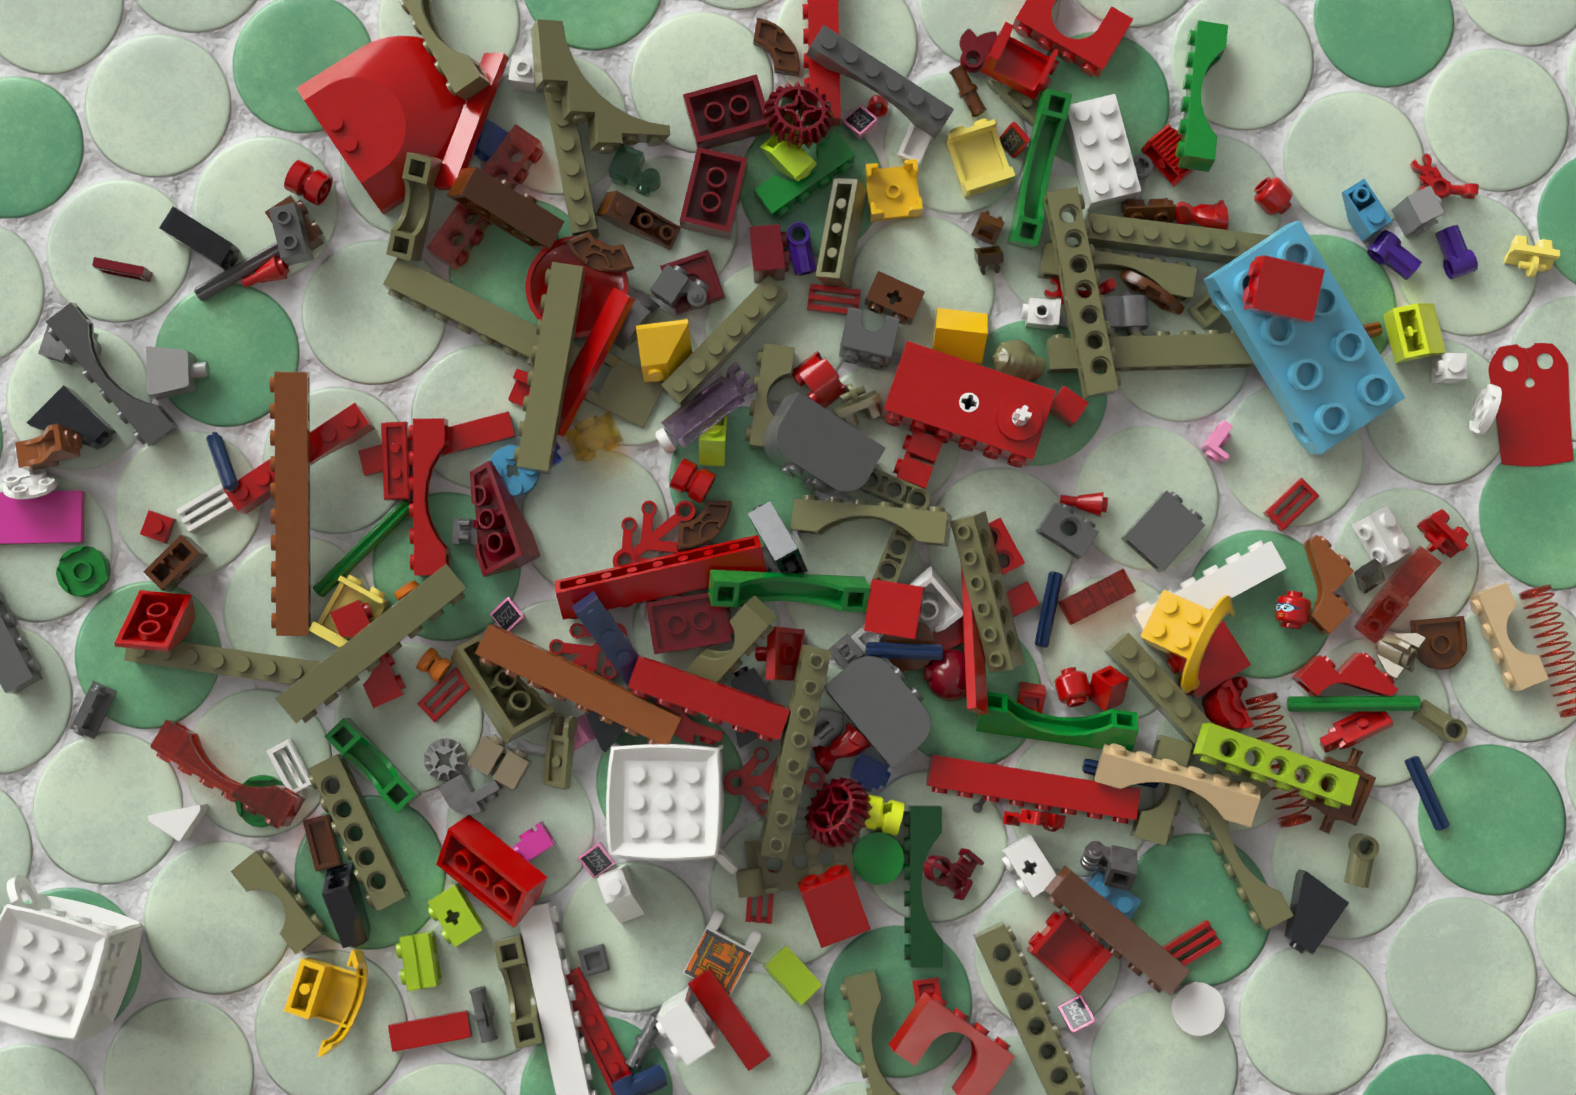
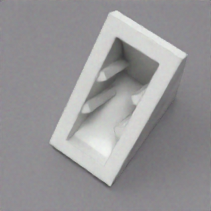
[148,804,208,842]

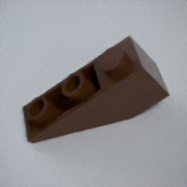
[596,191,681,250]

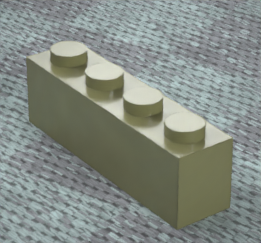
[815,178,867,288]

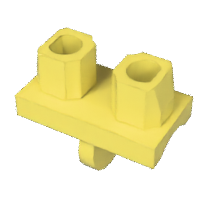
[1504,235,1560,278]

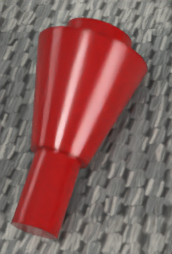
[241,255,289,288]
[1060,492,1108,517]

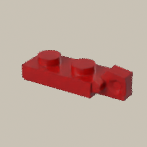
[1319,711,1394,753]

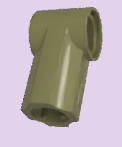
[1411,699,1468,743]
[1344,833,1379,888]

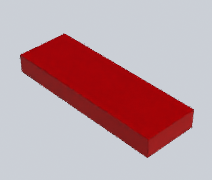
[381,421,412,501]
[388,1010,472,1052]

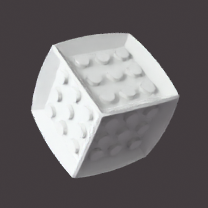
[606,744,739,875]
[0,875,143,1041]

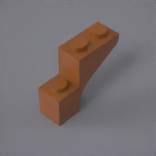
[15,424,82,471]
[1304,535,1354,635]

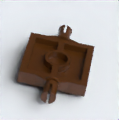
[1305,748,1376,834]

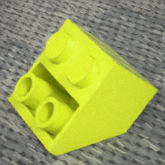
[1383,303,1446,364]

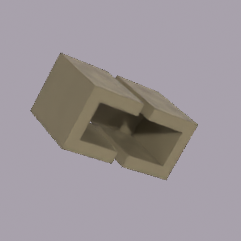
[468,734,532,790]

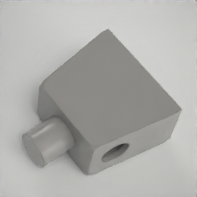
[146,346,210,399]

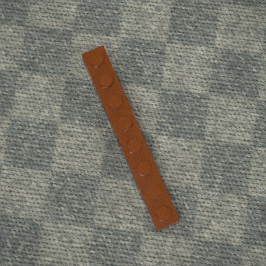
[475,624,682,745]

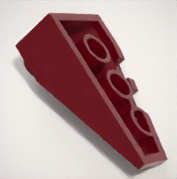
[470,461,541,577]

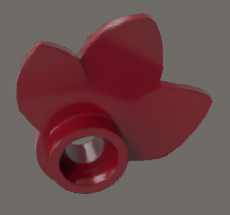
[959,29,997,74]

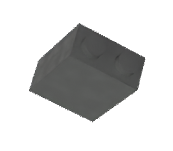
[1121,490,1205,573]

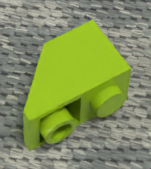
[760,136,817,181]
[699,409,728,466]

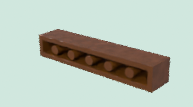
[1045,865,1190,995]

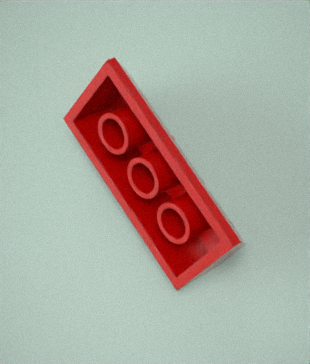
[436,815,548,928]

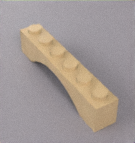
[1095,744,1260,827]

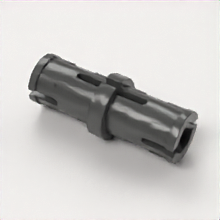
[469,986,498,1043]
[625,1014,659,1070]

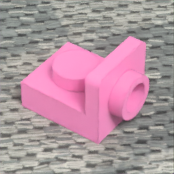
[1201,420,1233,463]

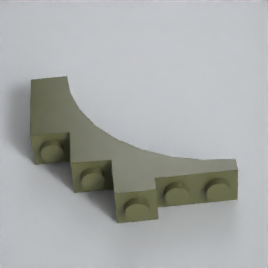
[531,19,671,154]

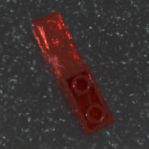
[1354,545,1442,644]

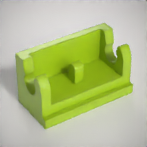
[762,945,822,1006]

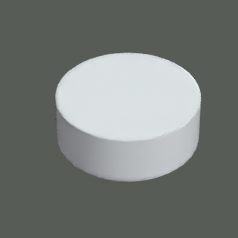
[655,427,677,454]

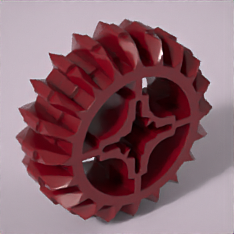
[763,81,833,150]
[804,777,872,849]

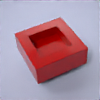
[140,510,176,544]

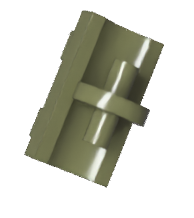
[832,383,882,427]

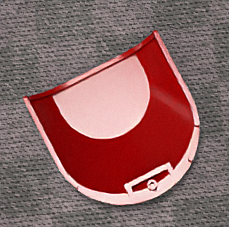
[296,36,466,215]

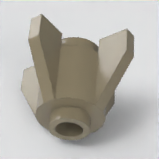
[1375,633,1426,680]

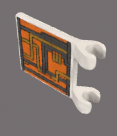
[683,909,761,995]

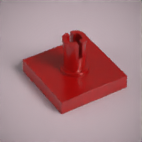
[755,626,805,681]

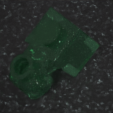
[608,144,661,197]

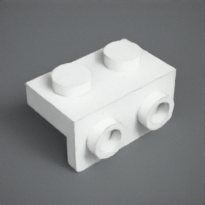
[1352,505,1413,569]

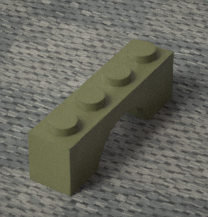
[386,152,442,261]
[745,343,795,450]
[685,596,778,684]
[1130,735,1194,846]
[231,849,327,954]
[493,934,544,1049]

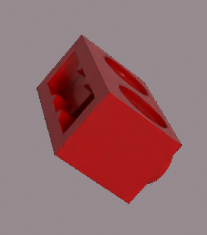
[989,518,1025,576]

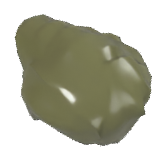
[992,340,1046,381]

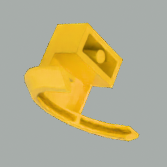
[1140,590,1235,694]
[284,949,368,1057]

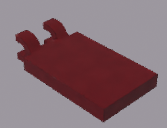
[646,593,744,655]

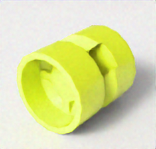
[865,794,905,836]

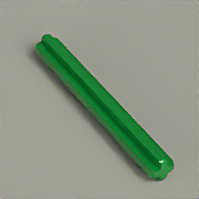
[313,500,410,597]
[1287,696,1421,712]

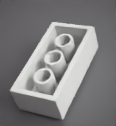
[1064,94,1141,211]
[656,986,718,1066]

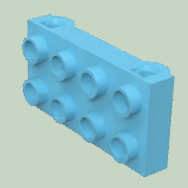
[1203,221,1405,455]

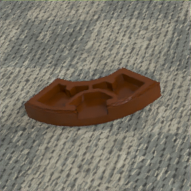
[753,17,800,77]
[566,231,634,273]
[1120,269,1185,315]
[677,500,732,551]

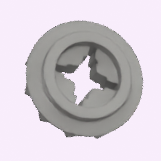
[424,738,466,780]

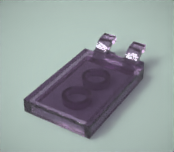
[661,362,758,448]

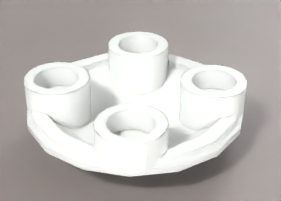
[3,468,58,499]

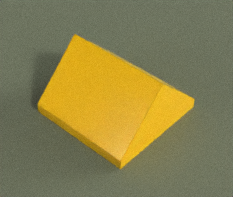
[932,308,988,365]

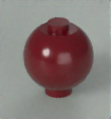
[923,649,967,702]

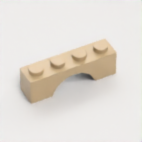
[1469,582,1549,691]

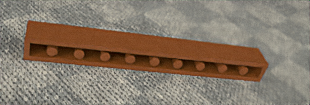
[270,371,311,636]

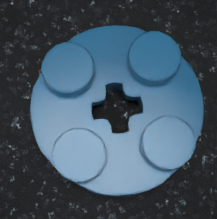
[489,444,539,497]

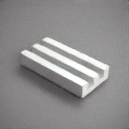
[176,484,235,533]
[266,738,312,797]

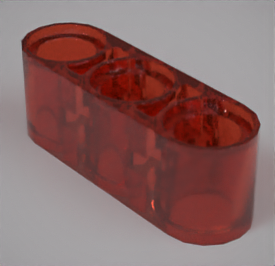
[1058,568,1136,625]

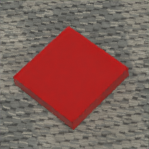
[864,579,925,639]

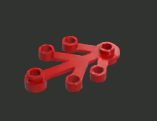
[613,500,696,567]
[542,622,627,694]
[723,747,825,815]

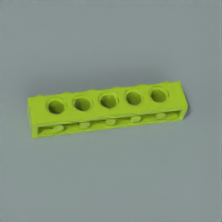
[1193,723,1360,809]

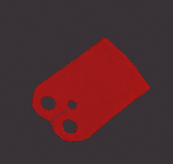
[1488,343,1574,466]

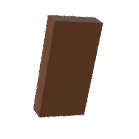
[303,813,343,872]

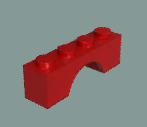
[330,600,406,709]

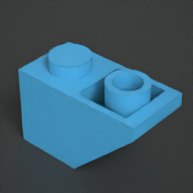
[1342,179,1392,242]

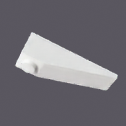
[851,566,963,654]

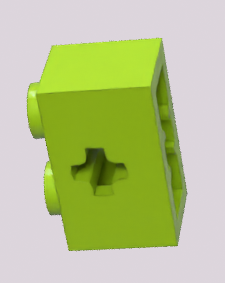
[428,883,486,947]

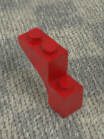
[1292,652,1399,696]

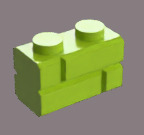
[396,930,442,991]

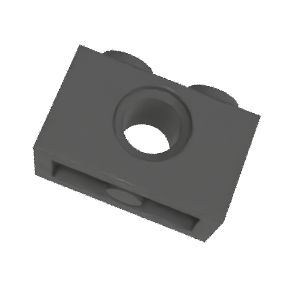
[269,202,314,266]
[1036,503,1099,560]

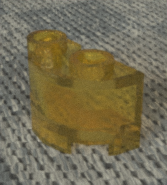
[565,412,624,463]

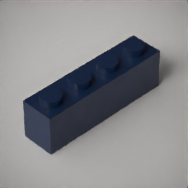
[572,591,639,691]

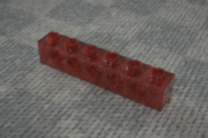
[427,124,543,271]

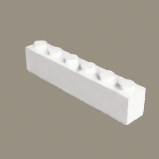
[1131,540,1286,635]

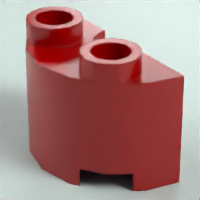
[792,351,848,408]
[1202,679,1254,733]

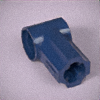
[611,1064,668,1095]

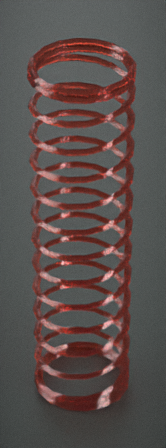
[1518,584,1576,718]
[1244,692,1313,828]

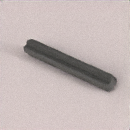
[194,242,280,301]

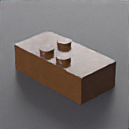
[447,167,565,249]

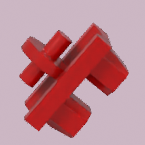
[1416,509,1469,558]

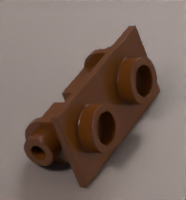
[1121,198,1176,223]

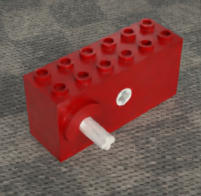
[881,341,1056,468]

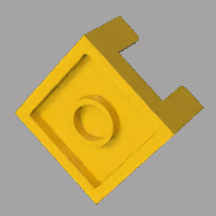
[865,159,923,222]

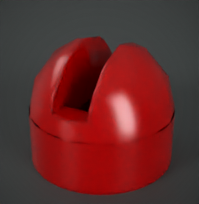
[868,95,888,117]

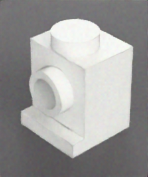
[1021,298,1061,330]
[1431,353,1467,384]

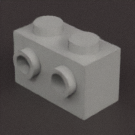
[1391,185,1445,236]

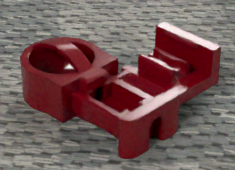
[923,848,984,900]

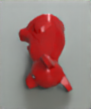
[1174,200,1229,230]
[813,723,871,775]

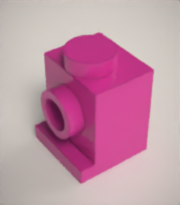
[513,821,556,861]

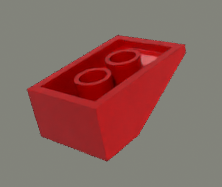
[114,590,196,652]

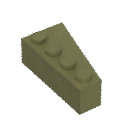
[451,635,556,745]

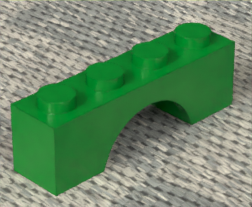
[754,131,855,220]
[324,718,422,813]

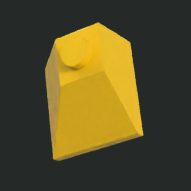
[636,319,693,383]

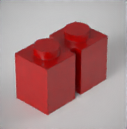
[893,429,944,489]

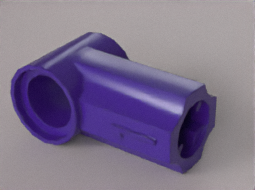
[787,222,816,276]
[1435,225,1478,279]
[1366,230,1422,280]

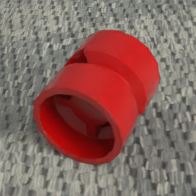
[284,160,333,206]
[669,458,717,504]

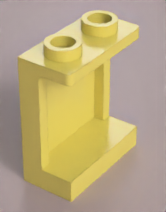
[945,118,1015,198]
[309,574,390,648]

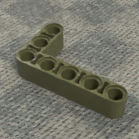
[860,468,930,595]

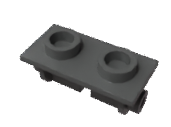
[70,681,117,739]

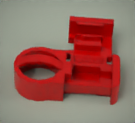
[1003,809,1066,832]

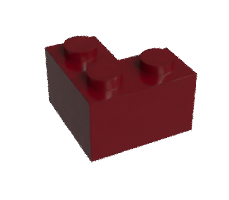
[749,224,790,283]

